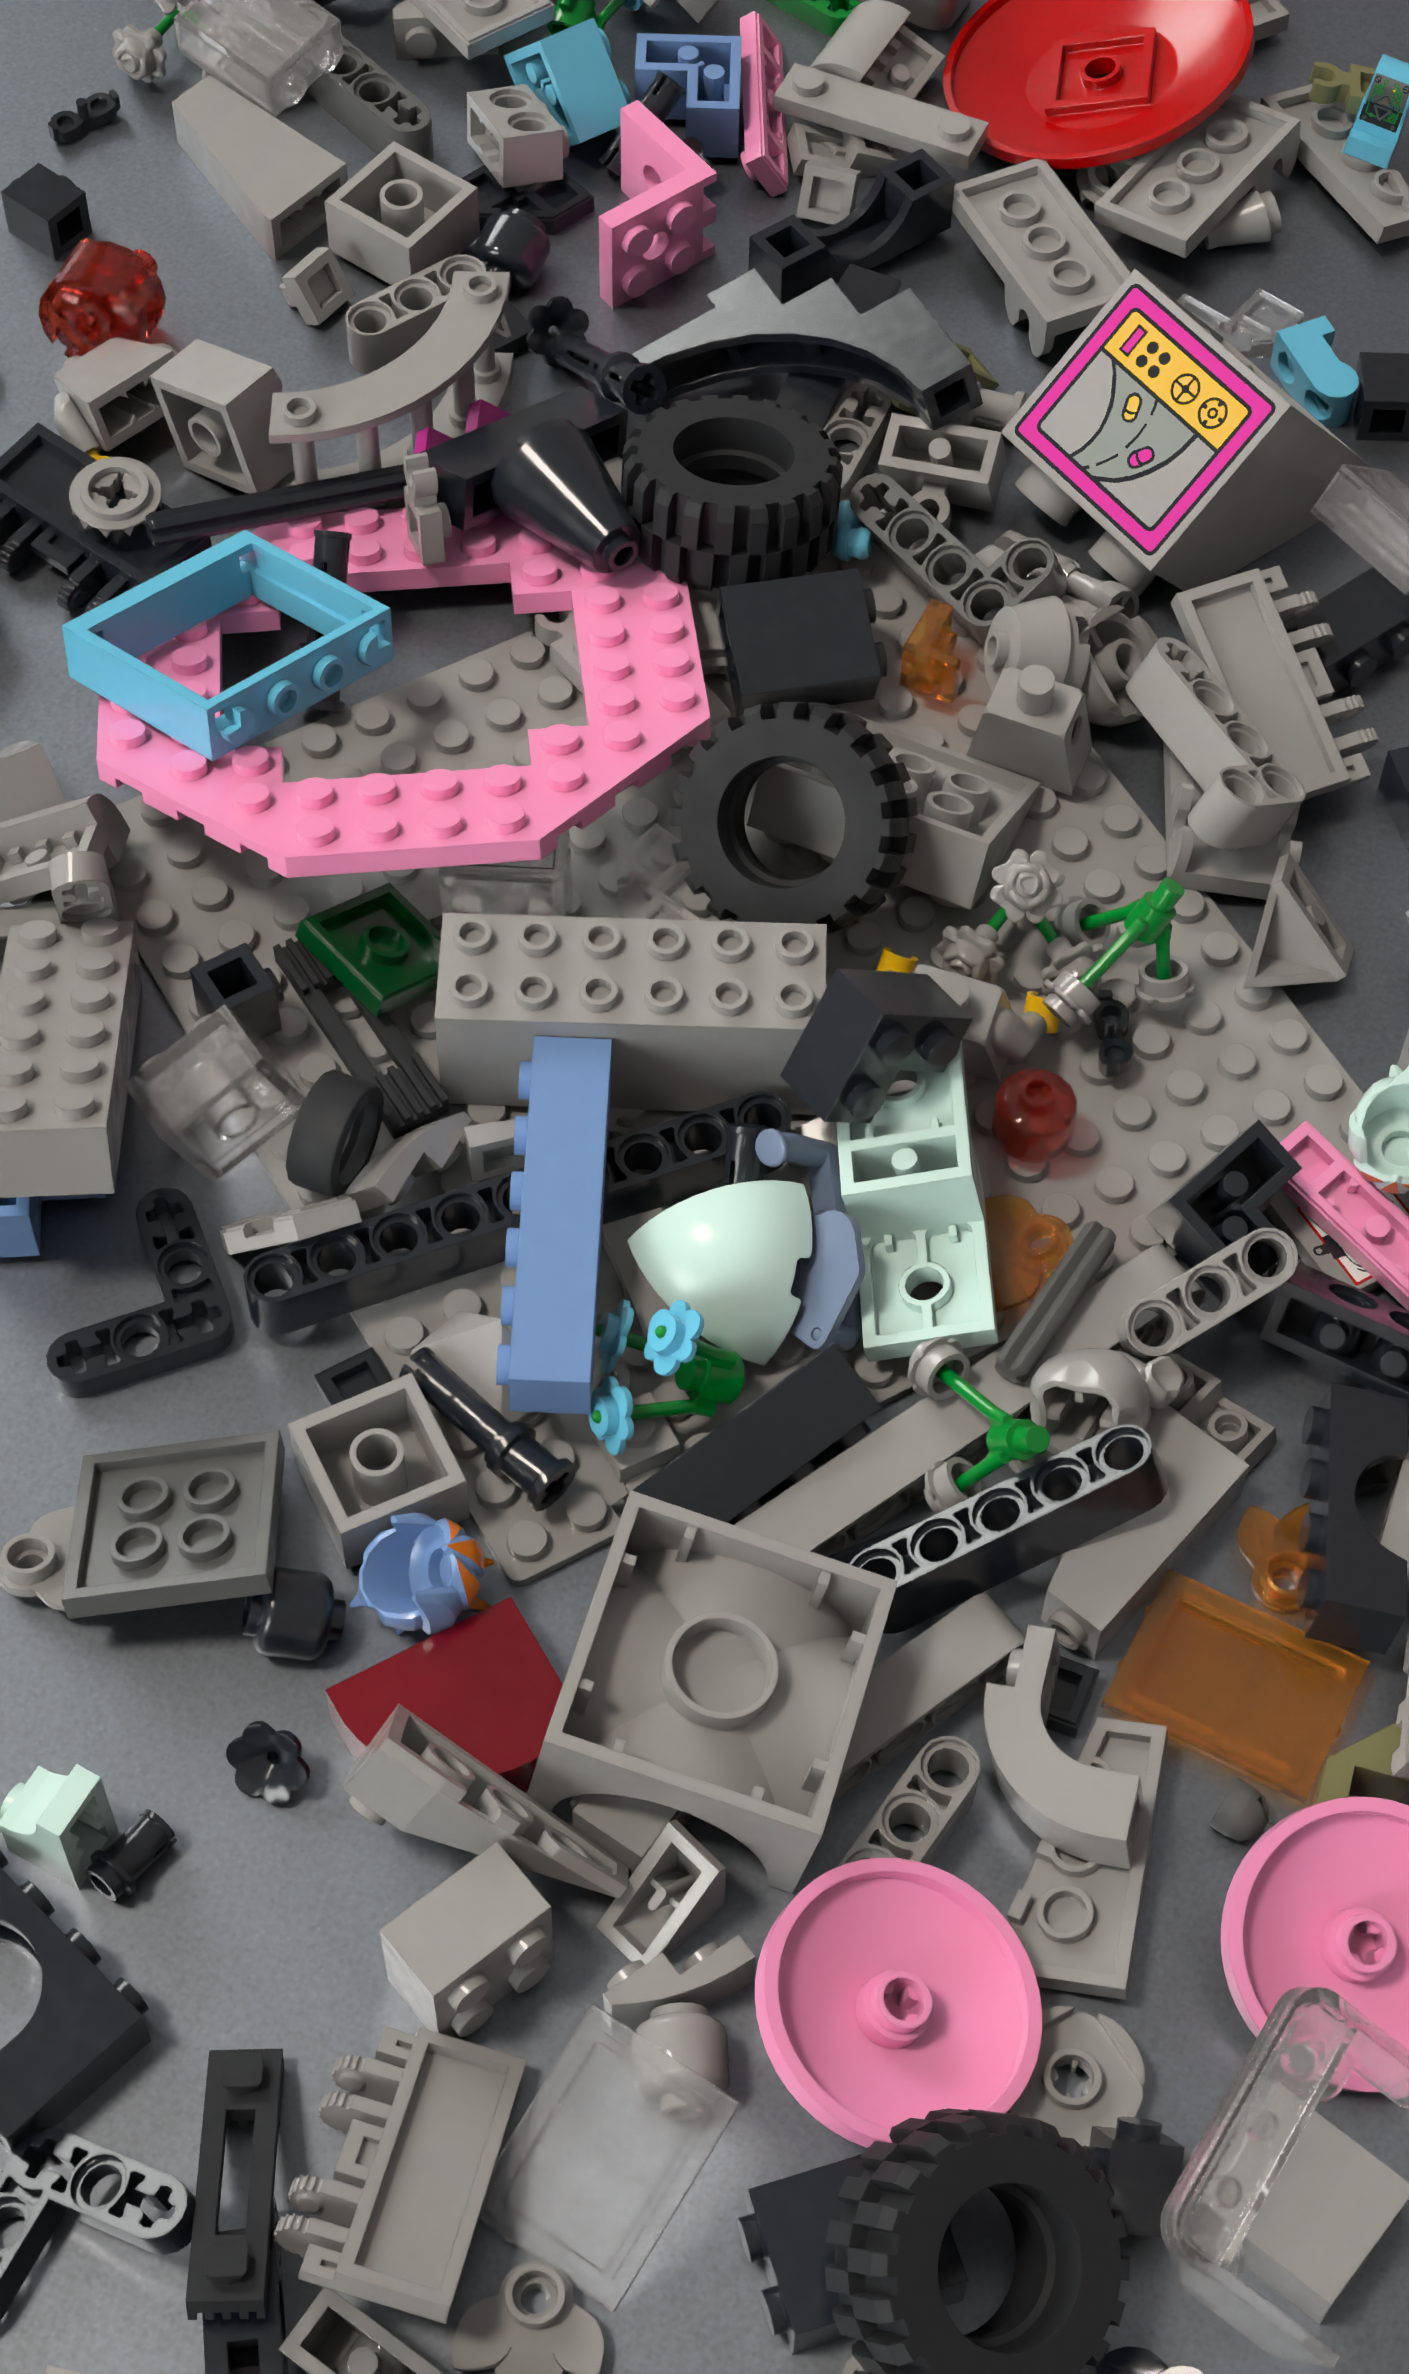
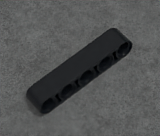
[849,1424,1169,1634]

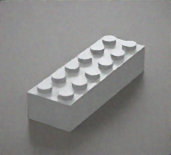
[0,918,142,1198]

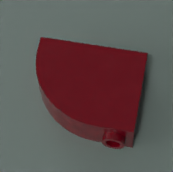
[325,1597,563,1793]

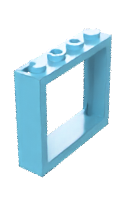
[62,530,394,762]

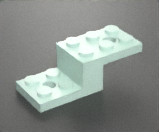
[836,1041,999,1362]

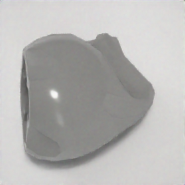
[1030,1348,1185,1454]

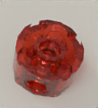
[38,239,166,358]

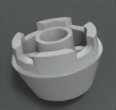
[984,596,1090,691]

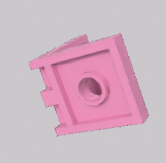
[599,100,717,309]

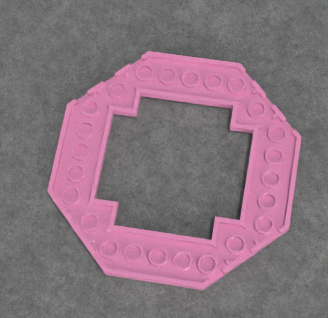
[96,507,711,878]

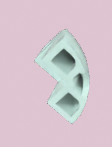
[627,1180,812,1365]

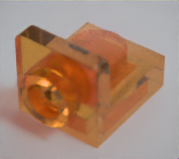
[899,598,961,704]

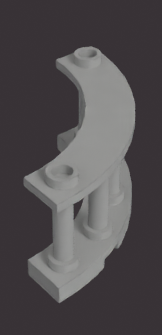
[269,271,514,512]

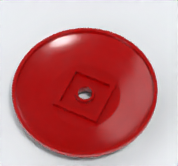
[943,0,1255,169]

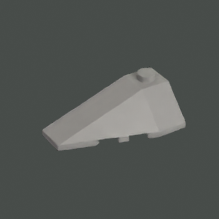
[342,1704,629,1898]

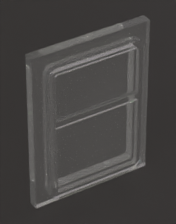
[479,2004,741,2312]

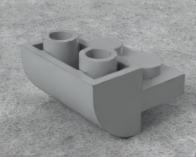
[810,0,945,99]
[0,794,130,905]

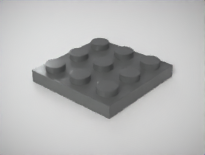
[61,1430,285,1619]

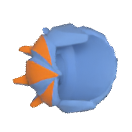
[350,1513,494,1635]

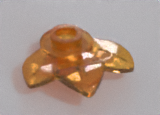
[985,1195,1074,1312]
[1237,1502,1309,1615]

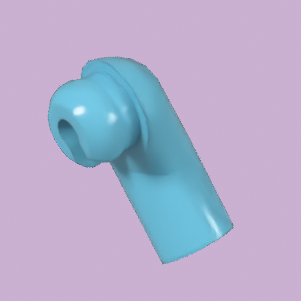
[831,500,873,561]

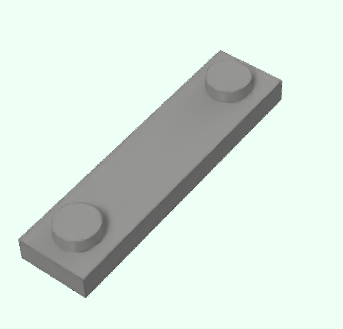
[773,63,989,170]

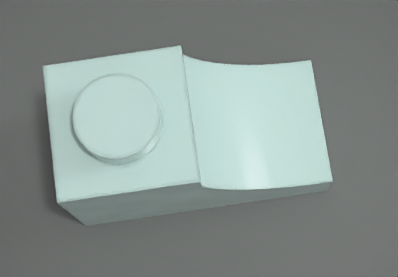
[0,1764,118,1890]

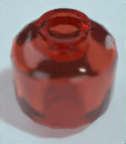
[992,1068,1077,1163]

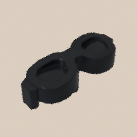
[48,89,121,143]
[1094,990,1133,1077]

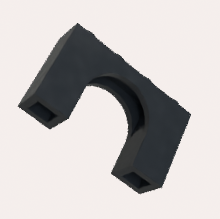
[0,1850,151,2155]

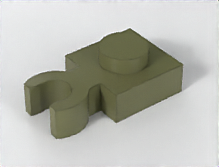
[1309,62,1376,115]

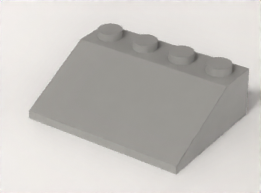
[746,703,1041,909]

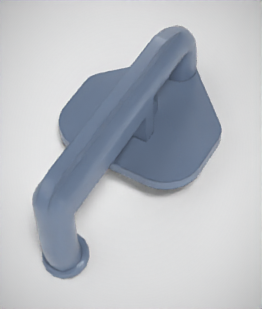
[755,1128,865,1352]

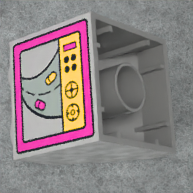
[1001,269,1370,596]

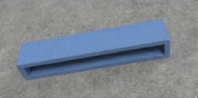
[496,1036,612,1415]

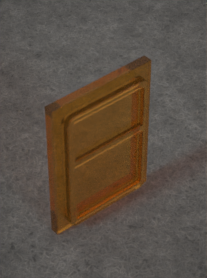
[1101,1569,1370,1804]

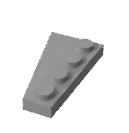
[1260,84,1409,244]
[1007,1717,1168,2000]

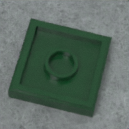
[295,882,441,1017]

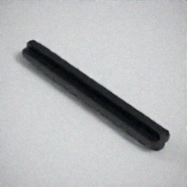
[145,464,407,547]

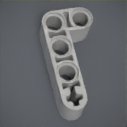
[1126,637,1306,849]

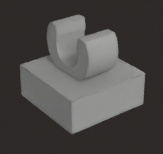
[796,160,861,225]
[279,247,354,325]

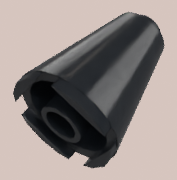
[491,418,641,573]

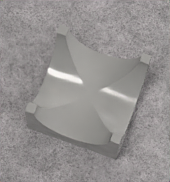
[527,1490,898,1893]

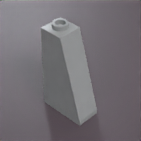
[172,75,348,260]
[1041,1406,1250,1660]

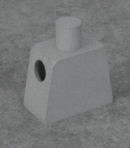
[966,665,1092,796]

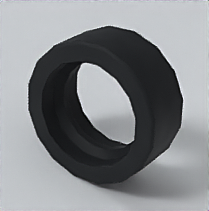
[286,1069,384,1198]

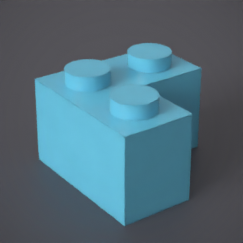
[503,18,631,147]

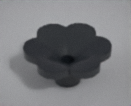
[526,296,589,367]
[226,1721,310,1806]

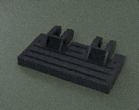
[0,423,212,613]

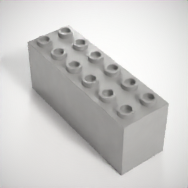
[435,913,827,1115]

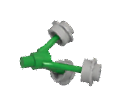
[1042,878,1196,1028]
[908,1337,1056,1514]

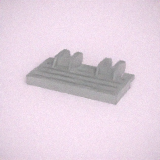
[1170,565,1379,800]
[274,2026,527,2324]

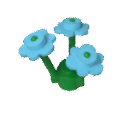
[588,1299,744,1455]

